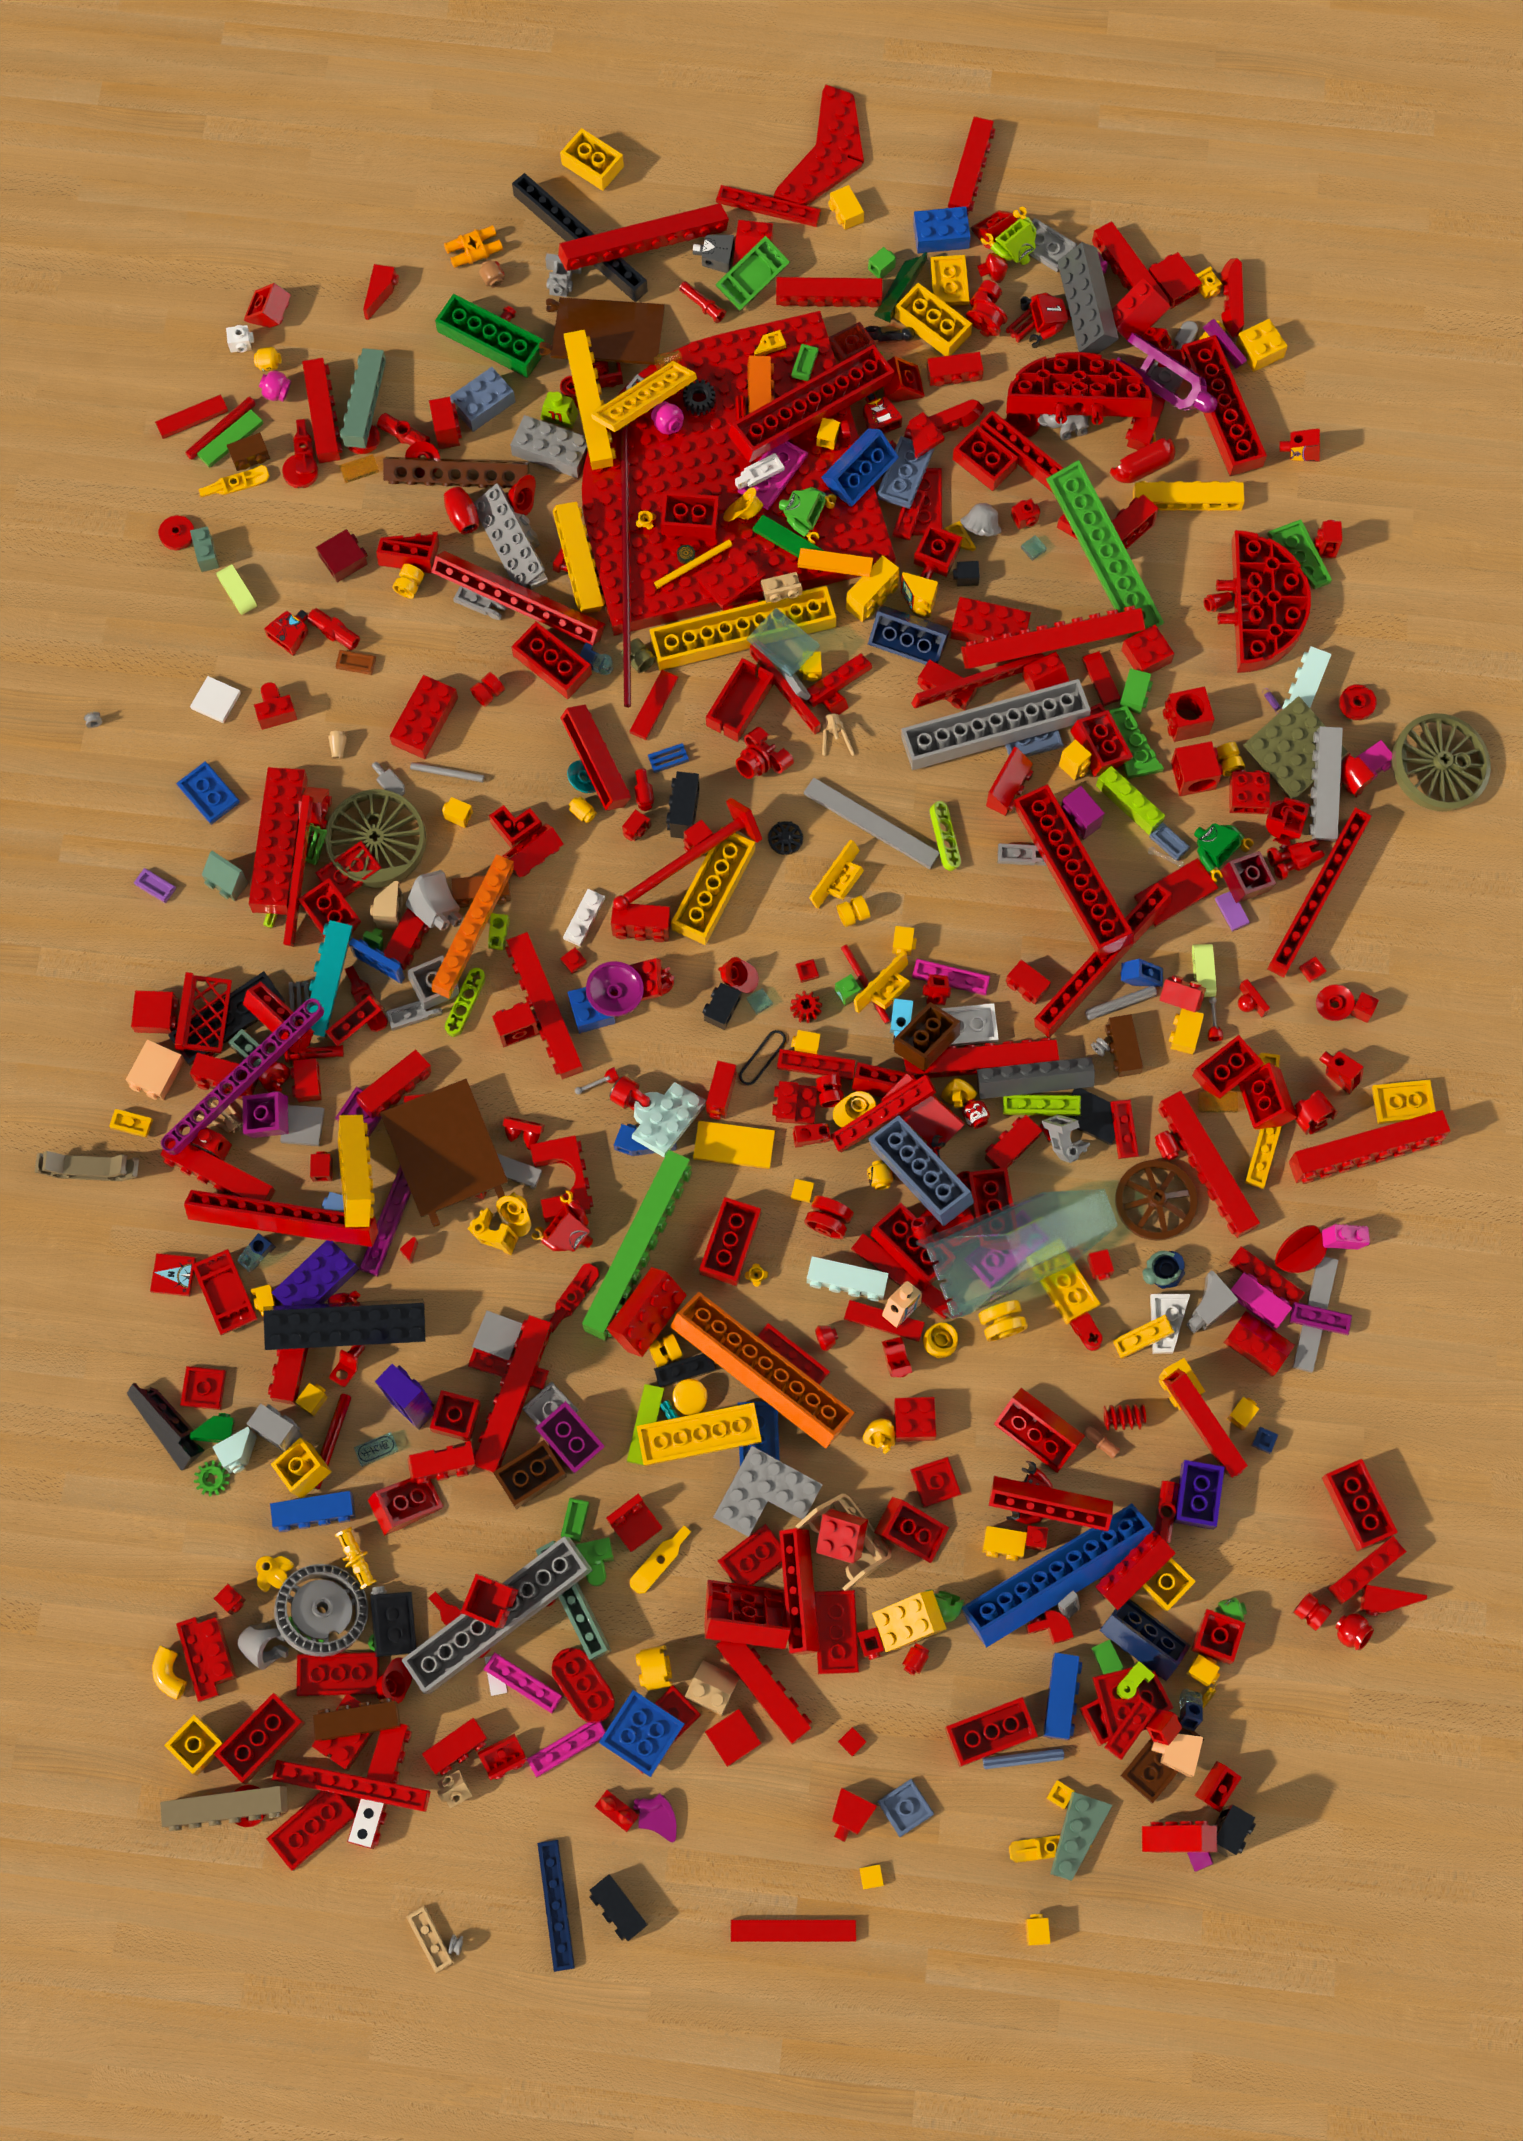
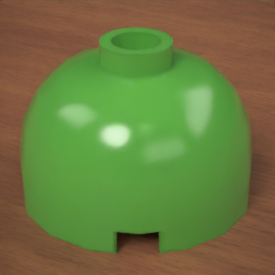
[924,1589,964,1622]

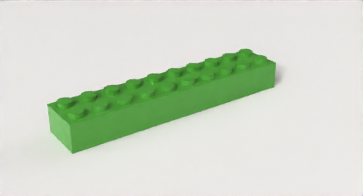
[582,1150,692,1341]

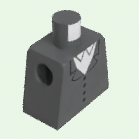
[693,235,734,273]

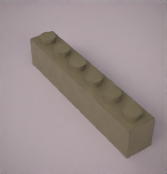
[160,1786,288,1831]

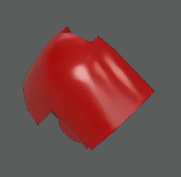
[1340,753,1375,798]
[1266,798,1310,839]

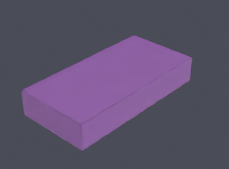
[134,868,176,904]
[1215,891,1250,932]

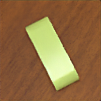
[216,564,257,615]
[1192,944,1217,997]

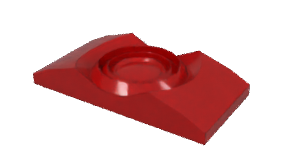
[192,1249,258,1336]

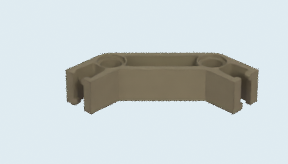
[35,1151,139,1181]

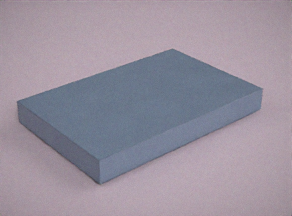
[1005,729,1064,757]

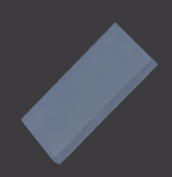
[876,436,934,509]

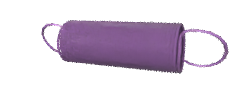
[1262,688,1283,714]

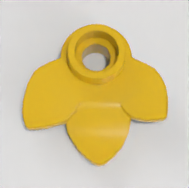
[256,1556,294,1592]

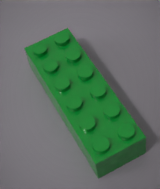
[435,293,545,378]

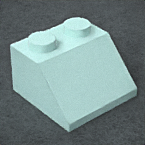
[212,1427,257,1474]

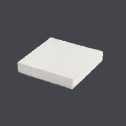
[190,676,241,723]

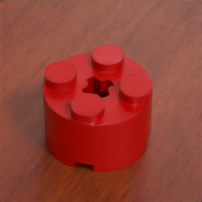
[1294,1090,1338,1135]

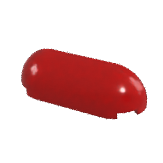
[1110,438,1176,483]

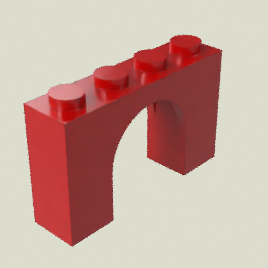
[530,1135,594,1223]

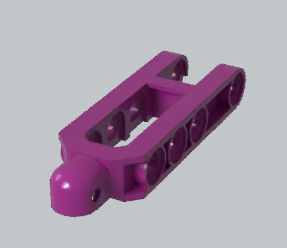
[1116,333,1217,413]

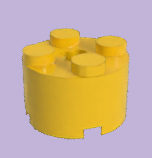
[636,1645,672,1691]

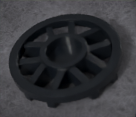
[768,821,803,855]

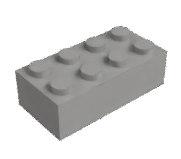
[510,415,588,478]

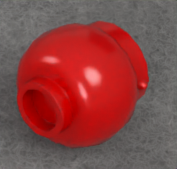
[1336,1613,1374,1650]

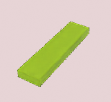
[1003,1095,1081,1116]
[627,1384,664,1466]

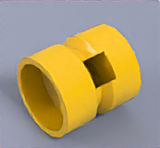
[393,564,425,598]
[1217,742,1245,776]
[836,895,870,927]
[649,1333,683,1368]

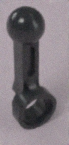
[863,326,915,342]

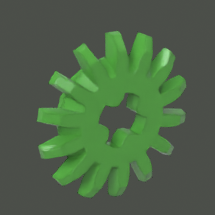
[194,1460,230,1497]

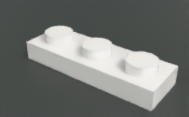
[563,889,605,947]

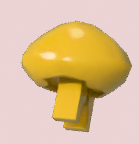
[941,1078,977,1108]
[863,1418,896,1454]

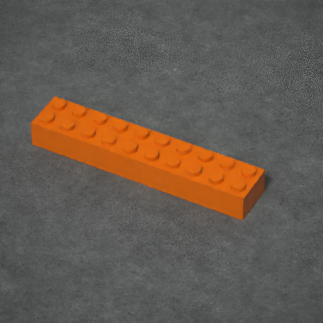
[670,1292,855,1449]

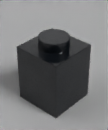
[953,561,980,587]

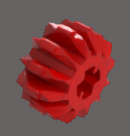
[790,991,822,1023]

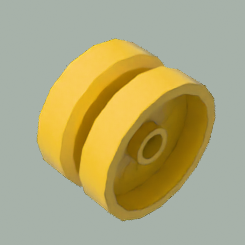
[978,1300,1028,1342]

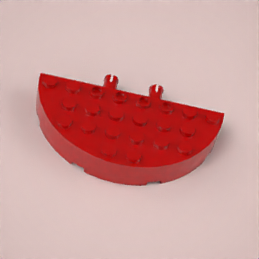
[1006,352,1153,425]
[1216,530,1311,673]

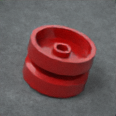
[804,1196,854,1239]

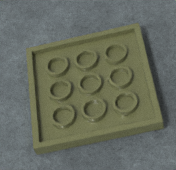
[1243,696,1348,799]

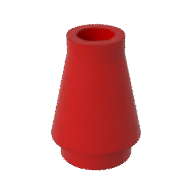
[1203,591,1232,612]

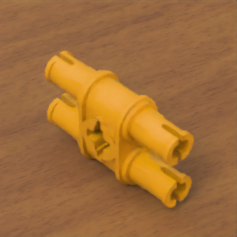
[444,225,503,268]

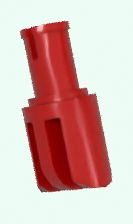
[634,769,654,812]

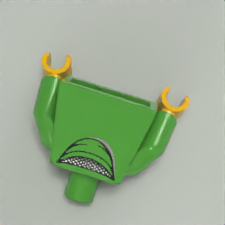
[779,487,836,545]

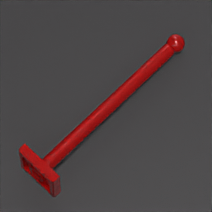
[613,798,762,911]

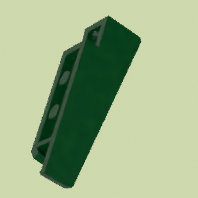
[874,252,927,323]

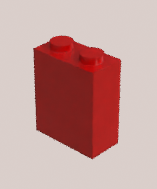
[1149,252,1202,309]
[706,1060,737,1120]

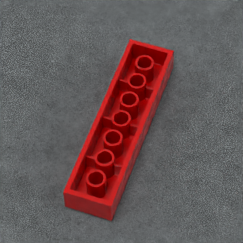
[1181,335,1267,476]
[249,767,308,915]
[1289,1110,1451,1184]

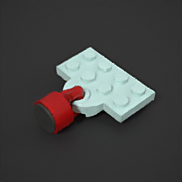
[609,1076,707,1157]

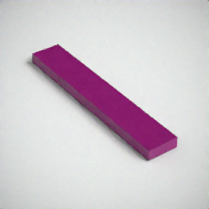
[359,1165,411,1277]

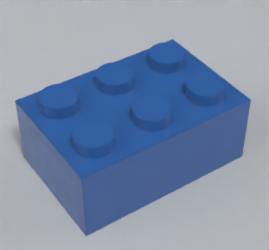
[913,207,971,254]

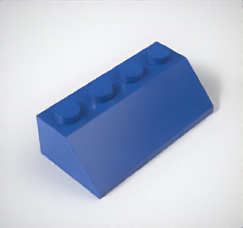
[821,428,899,506]

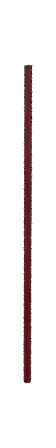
[621,424,631,708]

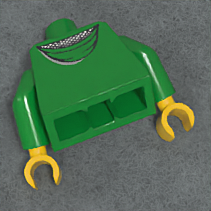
[1194,823,1254,883]

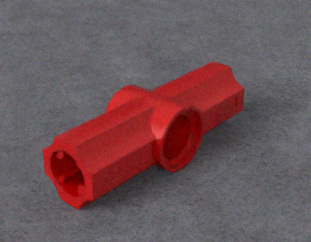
[377,413,430,445]
[307,608,360,650]
[1154,1481,1179,1544]

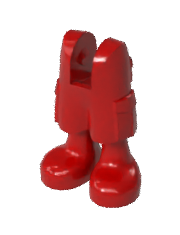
[1267,839,1325,880]

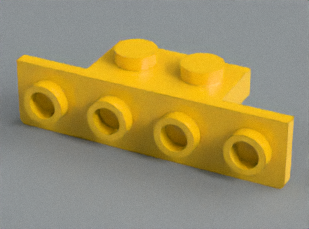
[809,840,864,909]
[854,952,910,1013]

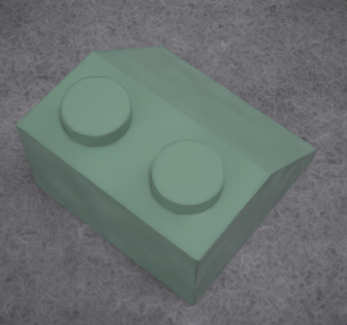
[202,851,248,901]

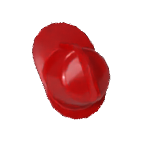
[507,475,536,516]
[718,957,759,994]
[376,1657,413,1704]

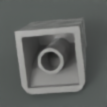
[405,870,463,931]
[1186,1270,1238,1334]

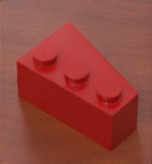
[376,531,440,574]

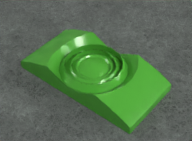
[715,236,790,311]

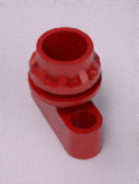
[736,727,794,779]

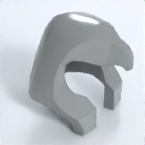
[238,1623,289,1670]

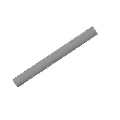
[410,762,484,783]

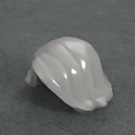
[960,503,1001,537]

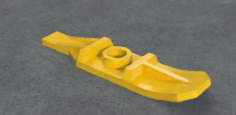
[199,465,270,498]
[630,1526,691,1594]
[1009,1835,1092,1863]

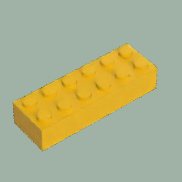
[671,827,755,946]
[338,1115,375,1227]

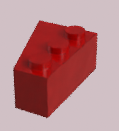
[407,1441,475,1485]

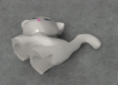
[1038,414,1089,440]

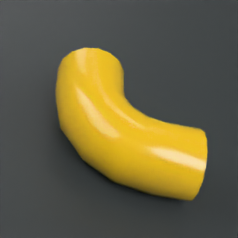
[152,1645,187,1700]

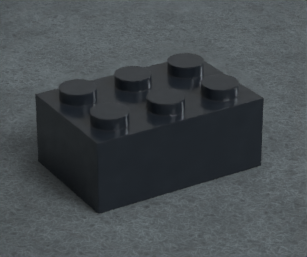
[666,771,700,839]
[1214,1804,1256,1857]

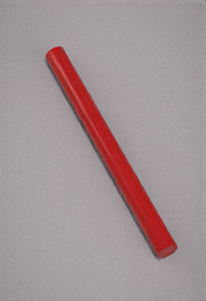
[841,944,891,1024]

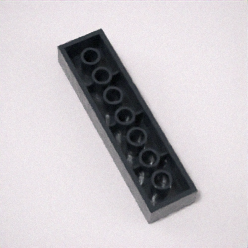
[263,1299,426,1350]

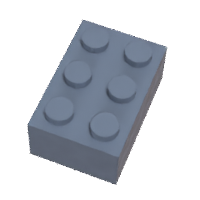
[450,367,515,432]

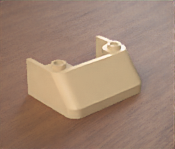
[796,1494,891,1591]

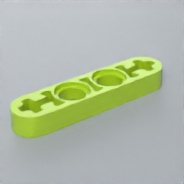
[929,801,961,871]
[445,968,486,1037]

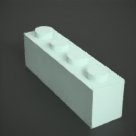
[1282,646,1331,709]
[807,1256,889,1301]

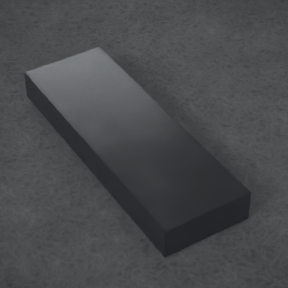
[654,1353,716,1388]

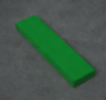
[753,515,824,558]

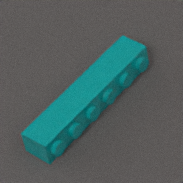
[301,920,353,1037]

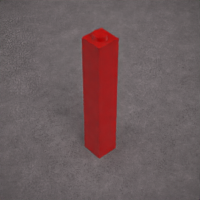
[1162,1368,1248,1478]

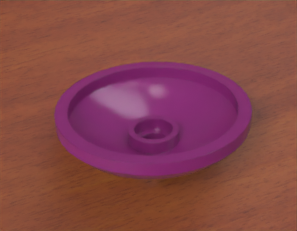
[586,961,644,1017]

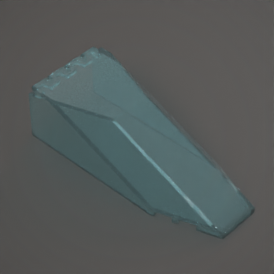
[916,1189,1118,1319]

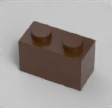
[227,433,270,471]

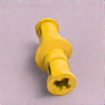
[335,1527,377,1589]

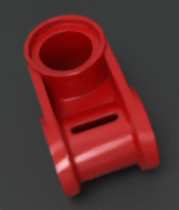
[1069,1311,1103,1351]

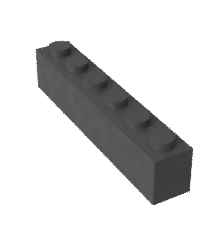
[977,1057,1095,1099]

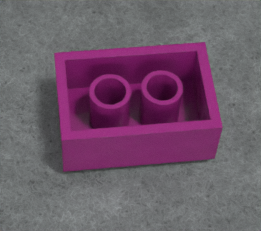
[535,1401,605,1473]

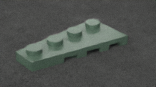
[1050,1792,1112,1881]

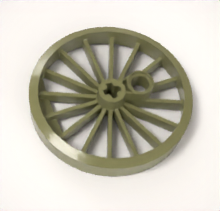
[1392,713,1491,812]
[325,789,427,888]

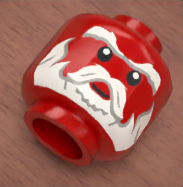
[962,1099,990,1129]

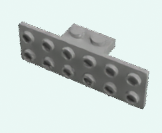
[474,483,545,587]

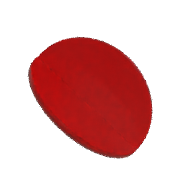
[1275,1225,1327,1273]

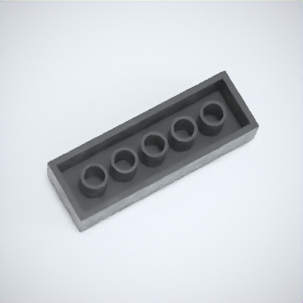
[1057,242,1119,354]

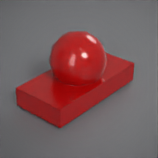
[1238,979,1270,1018]

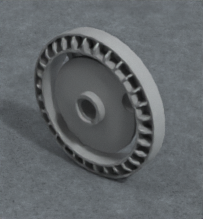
[274,1564,368,1657]

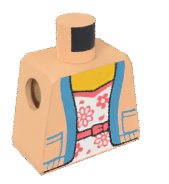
[882,1281,922,1328]

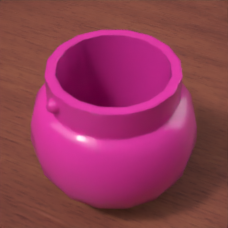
[259,370,291,402]
[651,401,684,435]

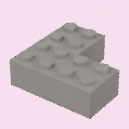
[713,1446,823,1537]

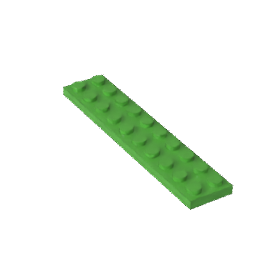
[1046,460,1164,638]

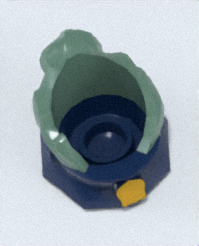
[1142,1251,1185,1289]

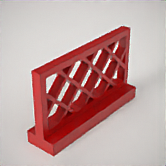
[175,972,232,1053]

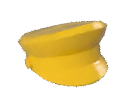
[923,1323,958,1358]
[673,1379,707,1415]

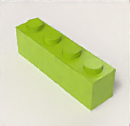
[1096,766,1165,836]

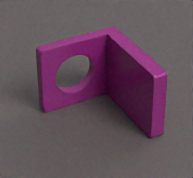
[1187,1852,1214,1872]

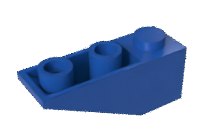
[614,1124,677,1156]

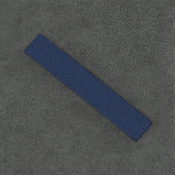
[537,1840,575,1972]

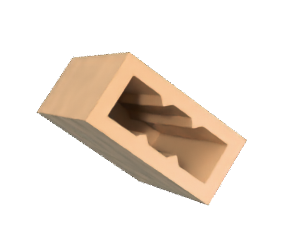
[126,1040,185,1100]

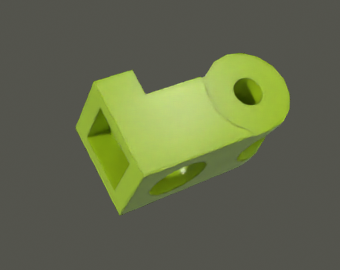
[488,913,510,950]
[1117,1661,1155,1699]

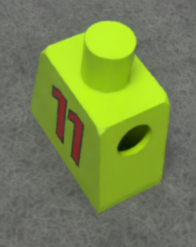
[540,391,578,429]

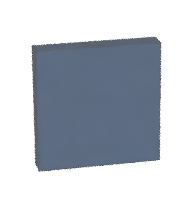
[877,1778,934,1837]

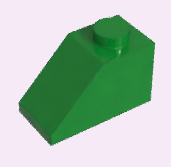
[190,1413,234,1443]

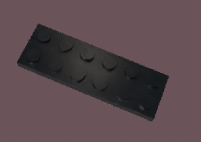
[168,971,286,1066]

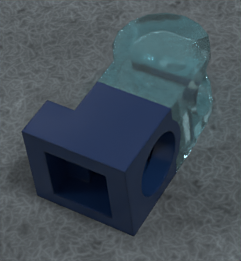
[579,643,613,675]
[237,1233,276,1272]
[1178,1688,1203,1732]

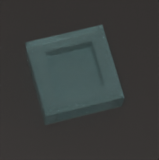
[1021,535,1047,561]
[746,988,773,1015]

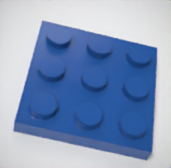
[599,1690,685,1777]

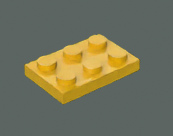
[930,255,969,306]
[1372,1080,1436,1124]

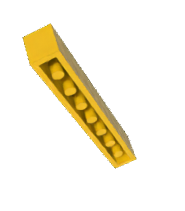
[564,330,616,470]

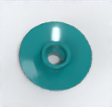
[567,760,596,793]

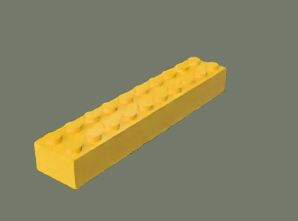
[649,585,836,671]

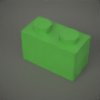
[1119,669,1153,714]

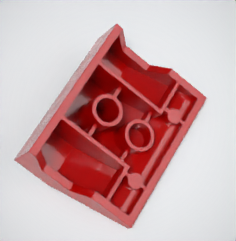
[704,1580,791,1649]

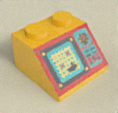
[900,572,938,617]

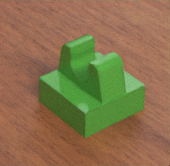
[363,928,383,951]

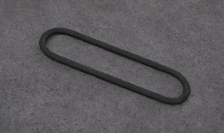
[739,1030,786,1085]

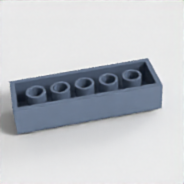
[868,1115,974,1226]

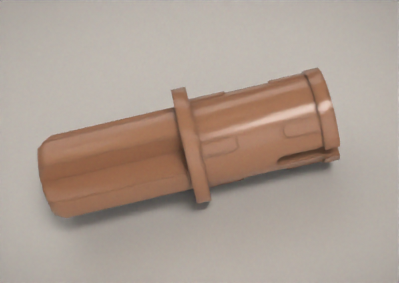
[1083,1425,1120,1459]

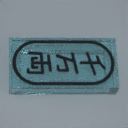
[354,1432,399,1467]

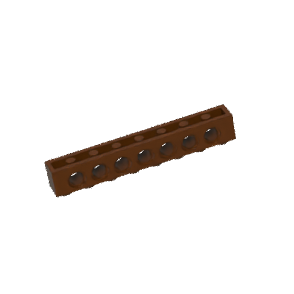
[383,457,529,489]

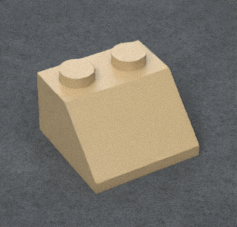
[370,881,403,929]
[685,1660,740,1716]

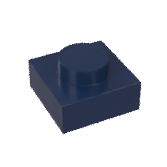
[1251,1427,1278,1454]

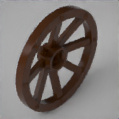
[1115,1160,1197,1241]

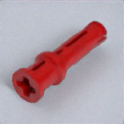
[679,281,726,323]
[285,1045,344,1062]

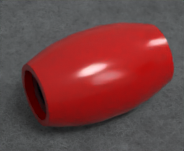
[444,487,479,535]

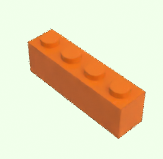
[748,356,774,414]

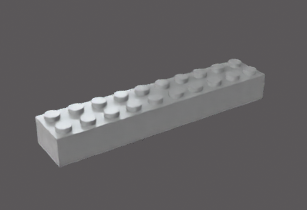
[901,679,1091,771]
[402,1536,593,1694]

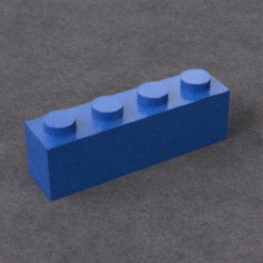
[270,1491,355,1532]
[1043,1653,1082,1740]

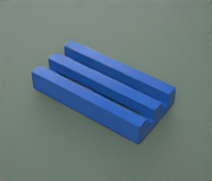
[648,743,689,773]

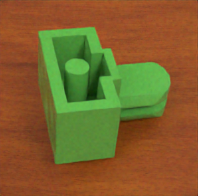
[576,1537,614,1586]

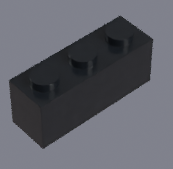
[589,1874,648,1942]

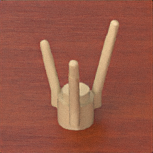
[822,714,855,756]
[197,1102,243,1133]

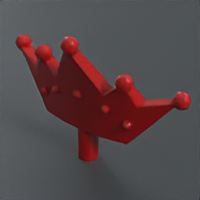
[1273,834,1295,852]

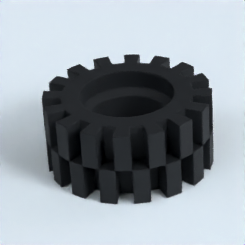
[683,380,716,416]

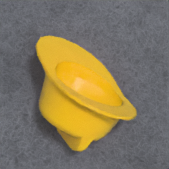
[723,487,763,521]
[833,1091,876,1127]
[496,1192,531,1237]

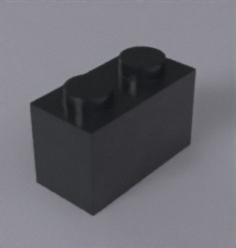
[702,983,741,1030]

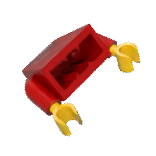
[531,1190,593,1252]

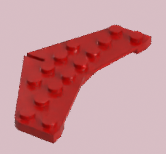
[774,84,864,206]

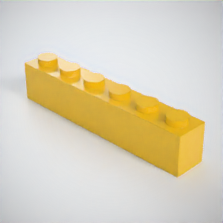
[1133,481,1244,511]
[553,502,605,614]

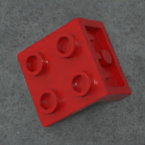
[606,1493,663,1552]

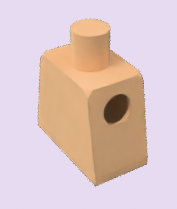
[1151,1734,1203,1777]

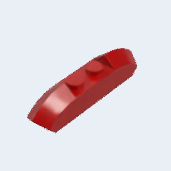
[1220,258,1244,338]
[904,399,985,439]

